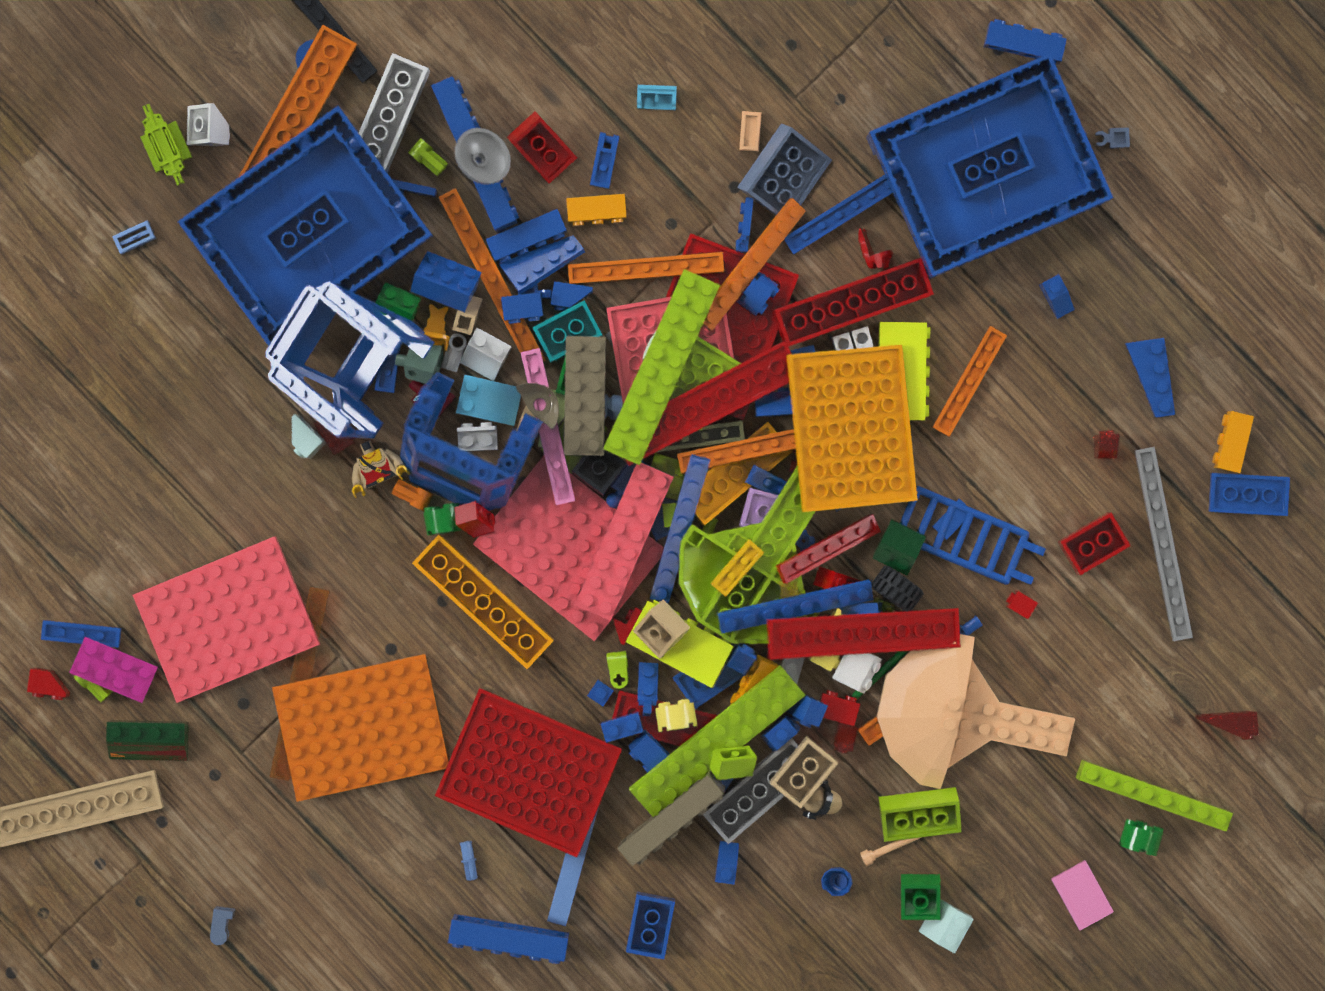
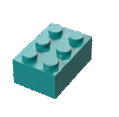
[532,301,603,363]

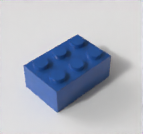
[410,251,482,313]
[626,891,675,959]

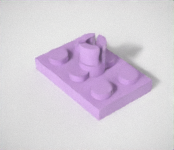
[739,488,778,526]

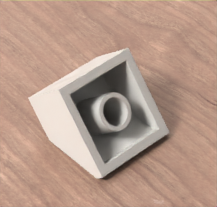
[460,328,512,381]
[832,653,882,693]

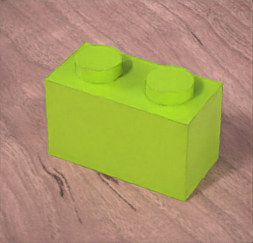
[710,746,757,780]

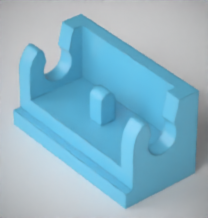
[637,85,677,110]

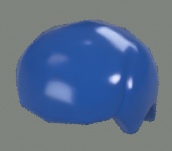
[821,867,853,896]

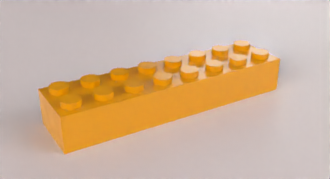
[412,534,554,669]

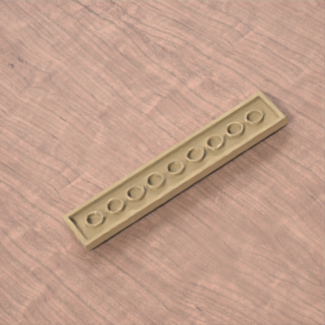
[0,770,164,847]

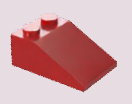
[507,111,578,184]

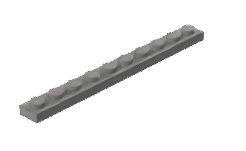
[1134,447,1193,641]

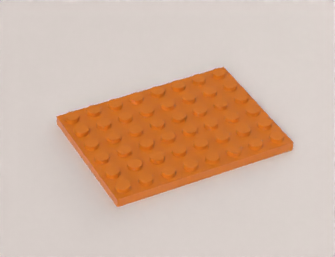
[272,654,449,802]

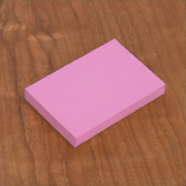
[1051,860,1114,930]

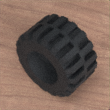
[871,565,924,611]

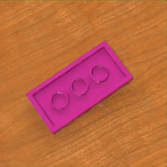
[69,637,158,703]

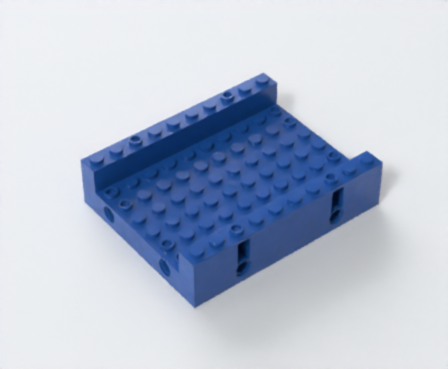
[866,53,1113,280]
[178,106,433,346]

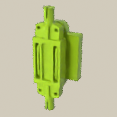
[140,104,192,186]

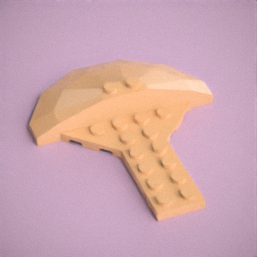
[876,634,1075,789]

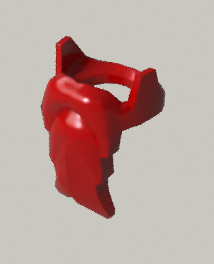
[858,228,894,269]

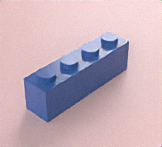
[983,19,1067,64]
[486,209,567,264]

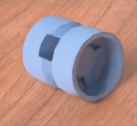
[605,394,623,420]

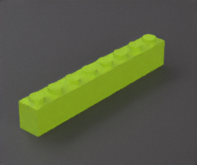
[1076,760,1233,832]

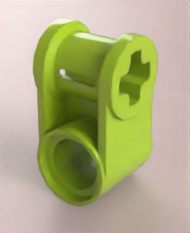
[607,651,629,689]

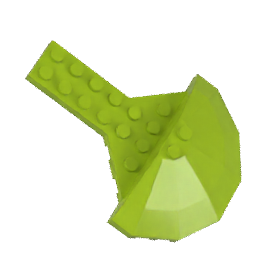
[679,465,819,644]

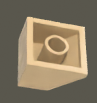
[633,599,690,659]

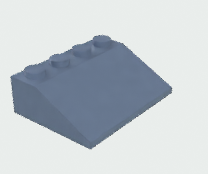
[737,124,832,215]

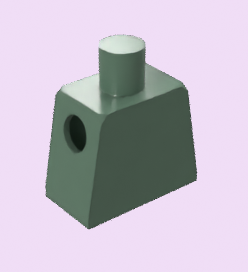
[395,345,444,384]

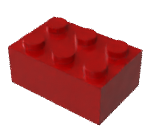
[1057,512,1131,575]

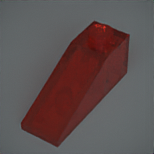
[1195,711,1259,740]

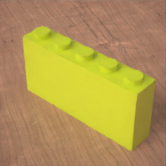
[878,322,930,421]
[626,600,735,688]

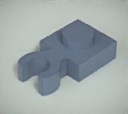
[1095,128,1130,149]

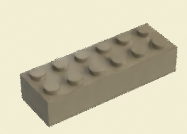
[564,336,606,455]
[618,771,726,866]

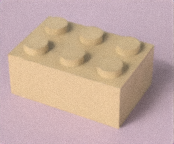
[769,736,838,808]

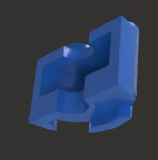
[737,271,780,316]

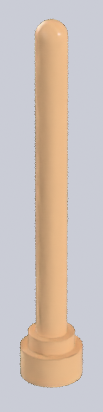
[860,837,922,867]

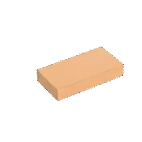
[739,111,762,152]

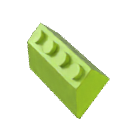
[879,787,962,842]

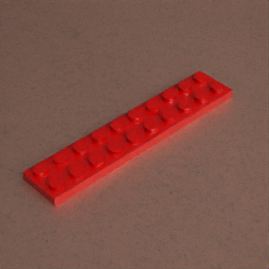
[610,341,792,466]
[767,608,961,660]

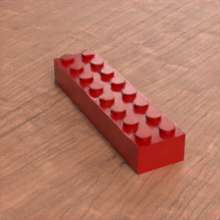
[772,258,934,347]

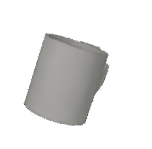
[441,333,467,372]

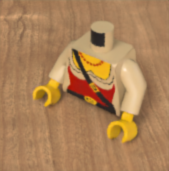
[352,440,410,498]

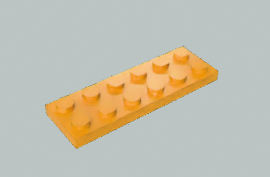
[694,422,793,526]

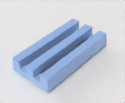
[112,220,157,255]

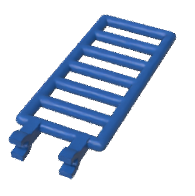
[900,486,1046,585]

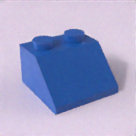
[754,388,792,417]

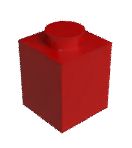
[1006,590,1038,619]

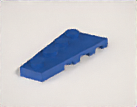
[499,235,585,294]

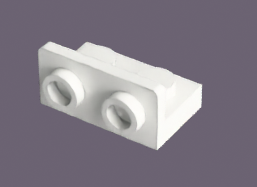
[457,422,498,451]

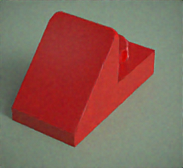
[612,607,642,645]

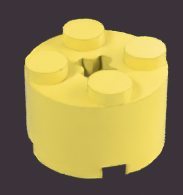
[655,699,697,732]

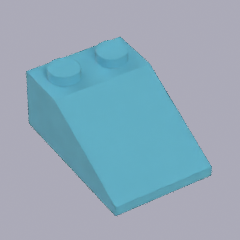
[456,375,521,426]

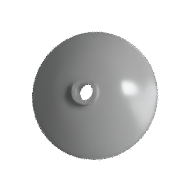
[455,128,511,184]

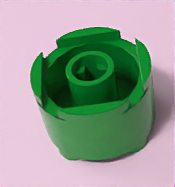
[423,503,462,536]
[1119,819,1164,856]

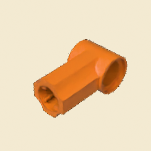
[391,479,434,512]

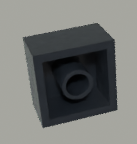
[572,450,627,498]

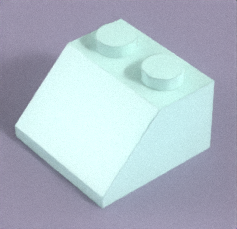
[292,414,327,459]
[919,899,974,953]

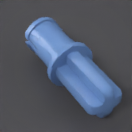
[460,841,477,881]

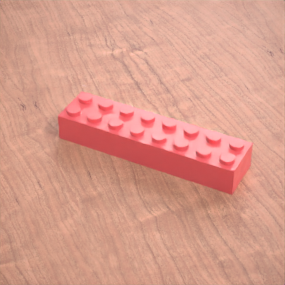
[575,463,673,621]

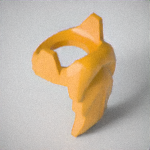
[423,304,450,351]

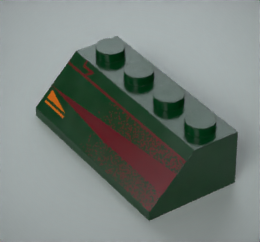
[106,720,189,761]

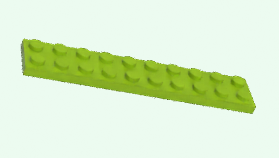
[604,269,720,465]
[629,665,806,817]

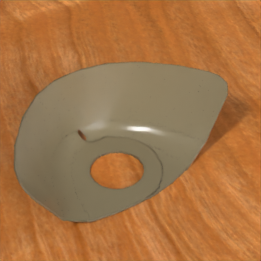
[516,383,559,429]

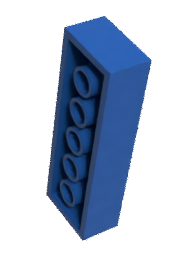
[448,914,569,964]

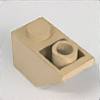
[452,296,483,336]

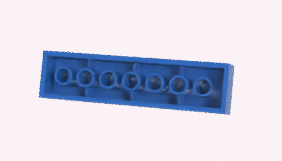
[431,76,519,233]

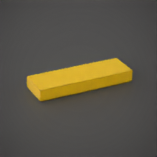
[710,539,765,597]

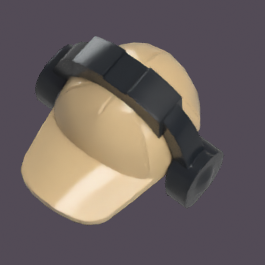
[802,780,842,820]

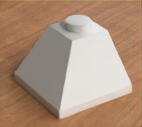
[187,103,230,146]

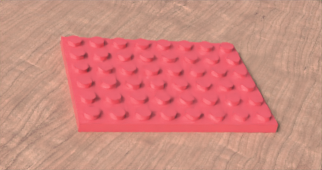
[473,455,664,641]
[133,536,320,703]

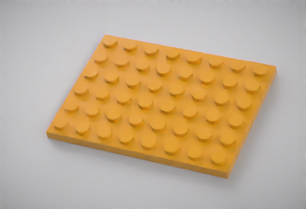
[787,345,918,512]

